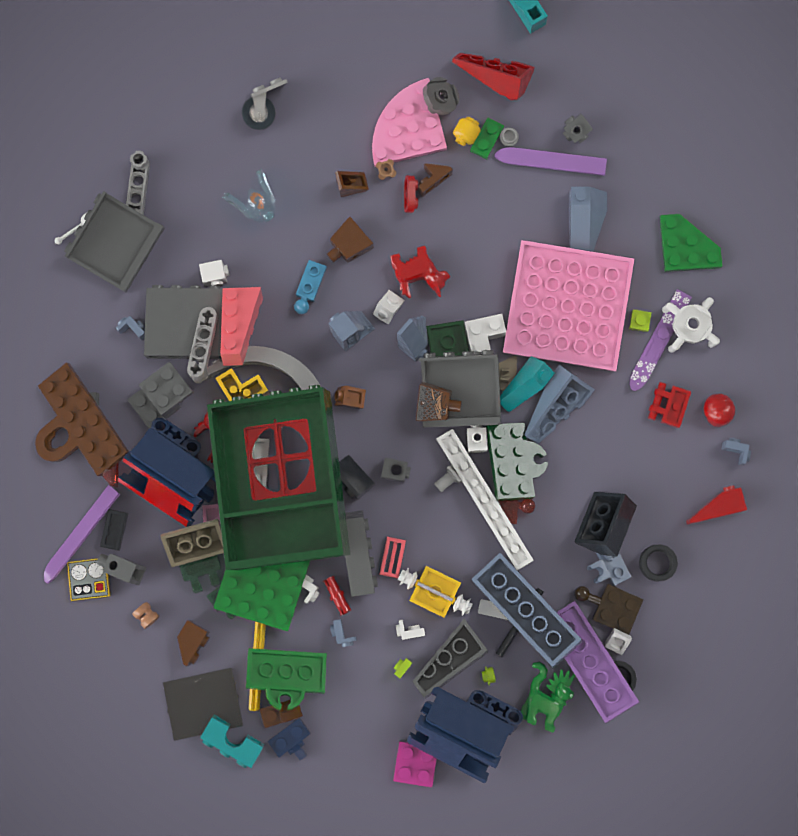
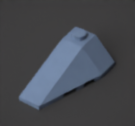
[569,187,607,252]

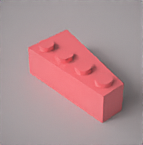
[221,287,263,366]

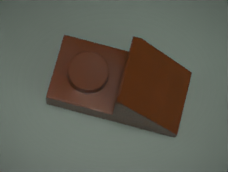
[418,163,453,197]
[259,700,303,728]

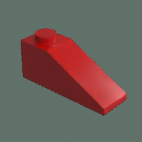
[686,485,747,525]

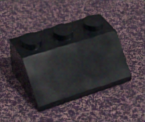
[574,492,637,557]

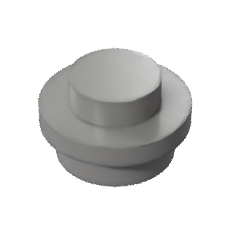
[500,128,519,147]

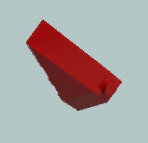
[452,53,535,100]

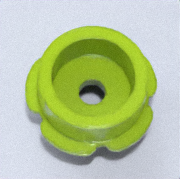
[482,666,496,686]

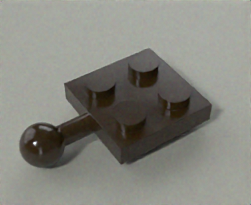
[574,584,644,635]

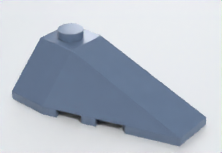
[397,315,428,361]
[524,364,595,444]

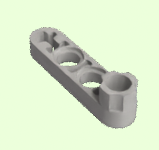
[126,151,150,215]
[187,307,218,383]

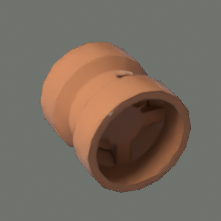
[132,602,160,629]

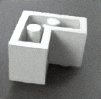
[464,314,506,354]

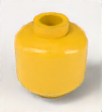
[453,117,481,146]

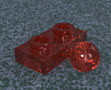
[499,499,536,525]

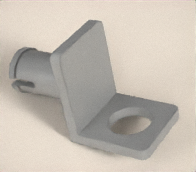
[434,465,462,493]

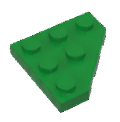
[660,214,722,272]

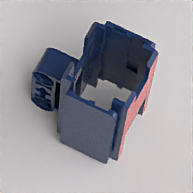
[117,417,216,527]

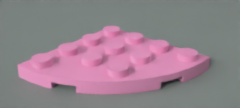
[372,78,447,167]

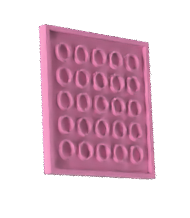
[503,240,634,372]

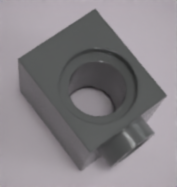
[381,458,411,483]

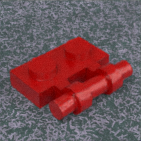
[648,382,691,428]

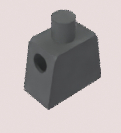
[97,553,147,585]

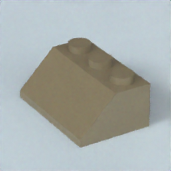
[160,519,224,567]

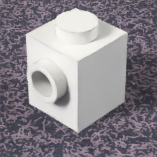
[199,260,229,287]

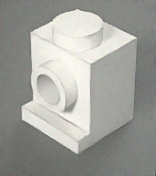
[466,425,488,453]

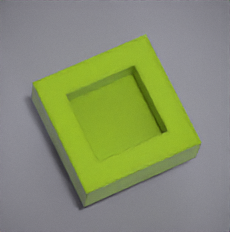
[629,309,652,332]
[394,658,412,678]

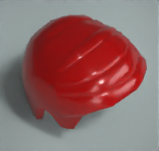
[703,394,735,427]

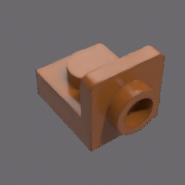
[334,386,366,409]

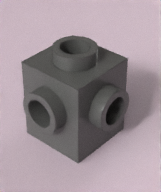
[563,113,593,143]

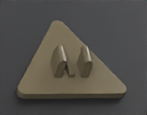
[499,356,517,391]

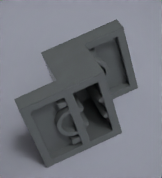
[127,361,193,428]

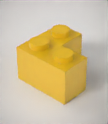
[215,368,270,401]

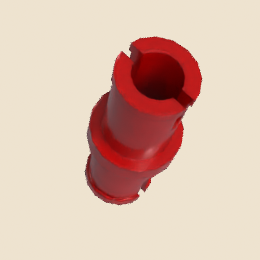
[323,576,351,616]

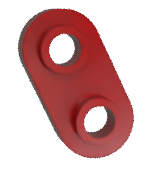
[404,175,418,213]

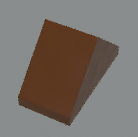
[335,171,369,197]

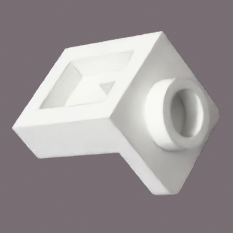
[396,620,425,640]

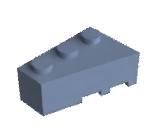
[328,311,375,352]

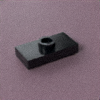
[100,509,128,551]

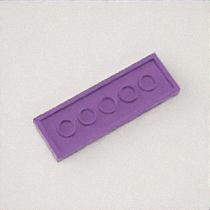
[556,601,640,723]

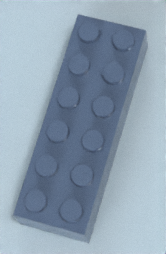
[471,553,582,669]

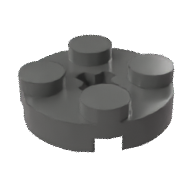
[423,77,460,115]

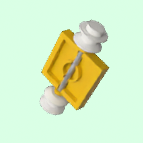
[398,566,473,618]

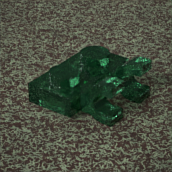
[179,555,222,593]

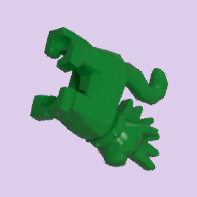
[520,662,575,733]

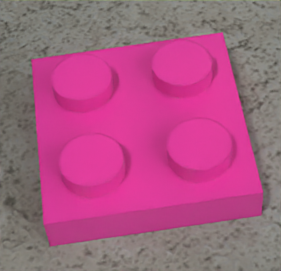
[393,741,437,788]

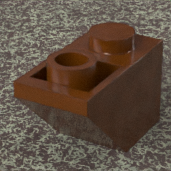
[177,620,210,666]

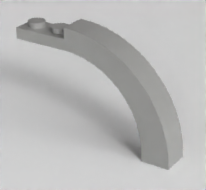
[194,346,321,390]

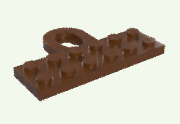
[35,362,129,477]

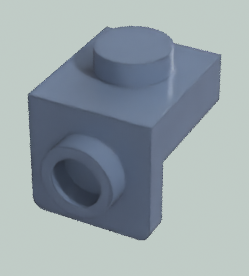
[116,316,145,341]
[721,438,751,465]
[330,619,357,647]

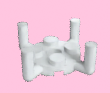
[662,297,720,353]

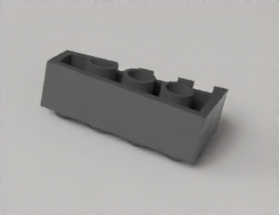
[345,510,378,597]
[412,619,488,699]

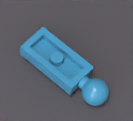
[294,260,327,314]

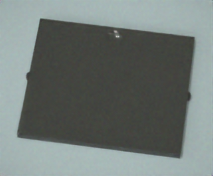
[163,668,243,741]

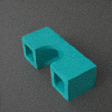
[200,714,265,768]

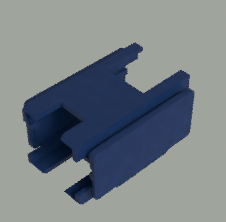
[407,687,523,784]

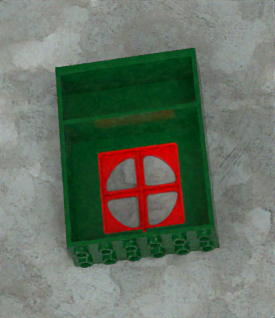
[207,385,351,571]

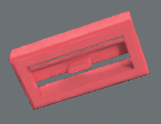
[379,537,406,578]

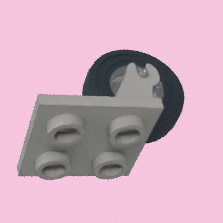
[242,77,288,130]

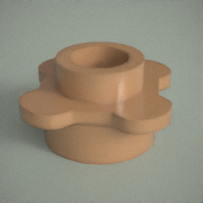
[376,159,396,180]

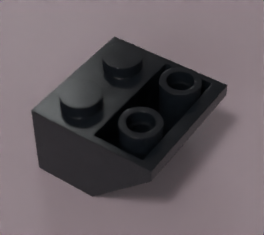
[339,455,375,500]

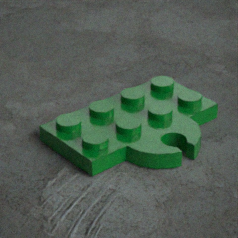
[246,648,327,711]

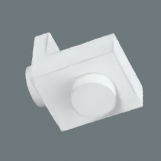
[373,290,405,324]
[302,575,319,604]

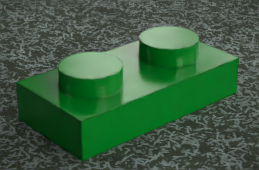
[470,118,504,160]

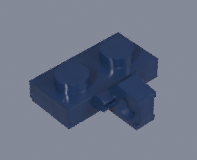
[268,718,311,760]

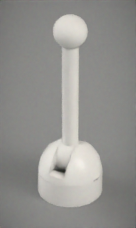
[55,212,87,245]

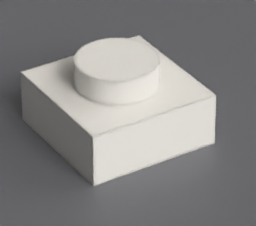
[604,628,632,655]

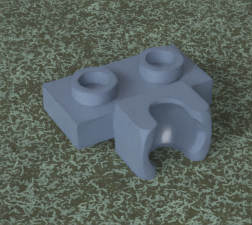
[587,553,631,586]

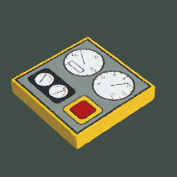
[67,559,111,601]

